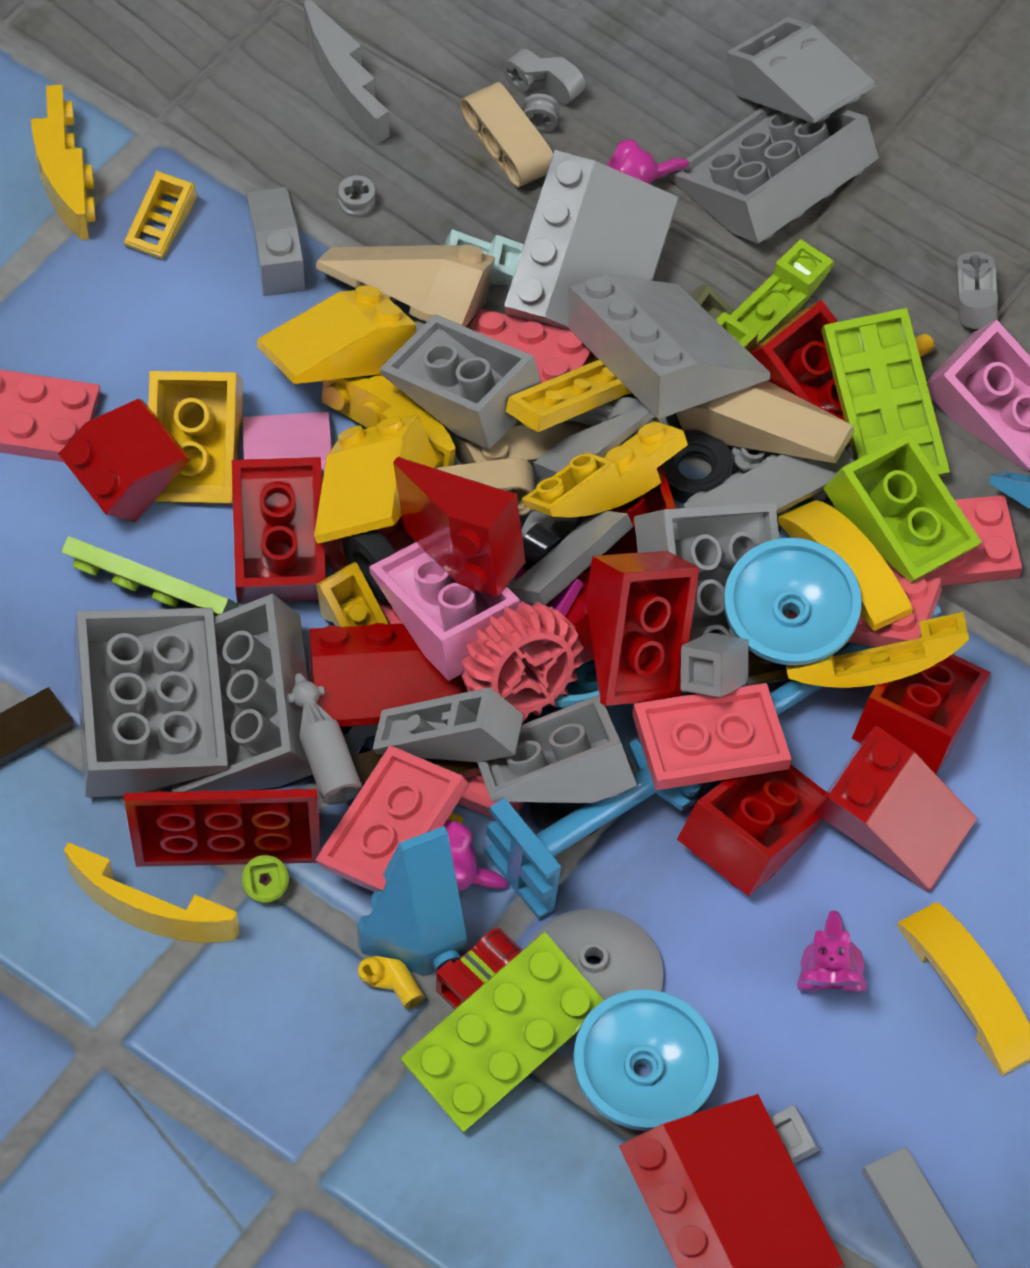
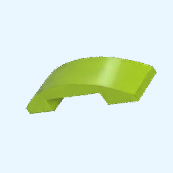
[716,239,834,352]

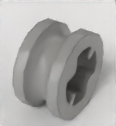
[523,93,559,133]
[338,175,376,218]

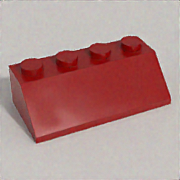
[309,623,468,727]

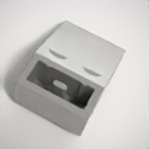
[726,17,876,123]

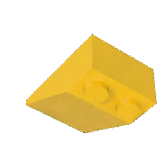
[257,285,416,384]
[148,371,243,504]
[314,415,439,544]

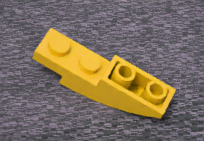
[31,84,96,240]
[321,374,456,468]
[522,421,688,517]

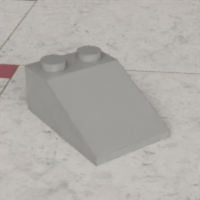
[380,314,541,450]
[477,695,637,803]

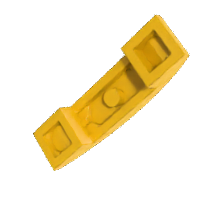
[778,500,913,631]
[786,612,970,688]
[64,842,240,943]
[897,902,1030,1076]

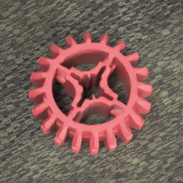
[461,601,584,722]

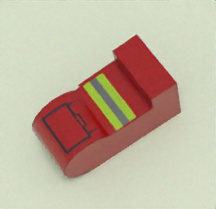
[436,928,523,1009]

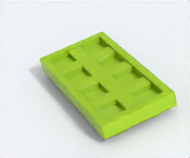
[821,308,950,477]
[399,932,604,1133]

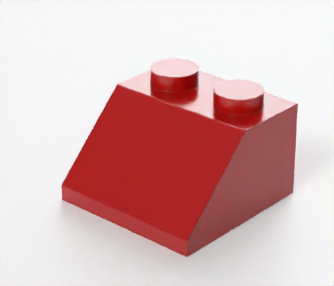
[58,399,191,522]

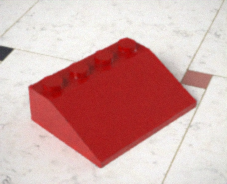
[124,788,322,867]
[619,1094,845,1268]

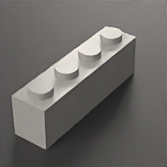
[683,449,854,530]

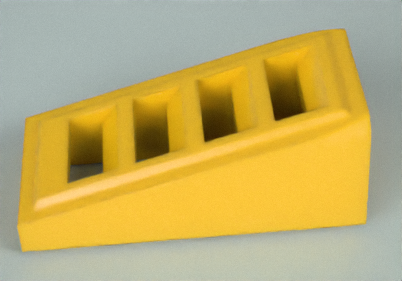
[123,170,198,260]

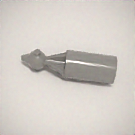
[287,673,362,805]

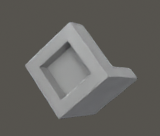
[681,633,749,697]

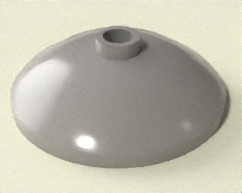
[528,908,663,1039]

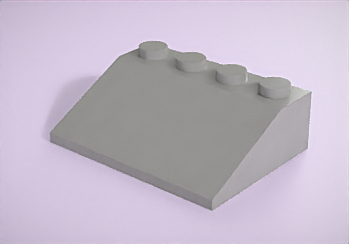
[668,106,879,244]
[504,150,679,330]
[569,274,770,419]
[634,502,791,693]
[171,593,313,792]
[74,608,228,797]

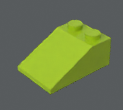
[823,432,982,583]

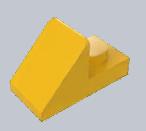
[316,562,388,627]

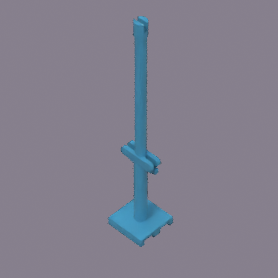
[484,603,941,920]

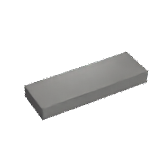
[509,511,633,605]
[862,1147,979,1268]

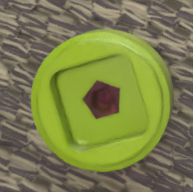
[242,855,289,903]

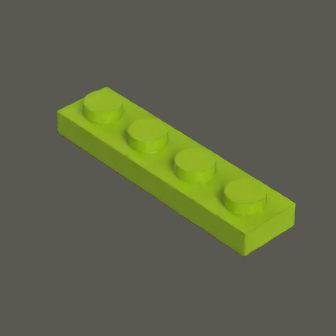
[61,536,239,617]

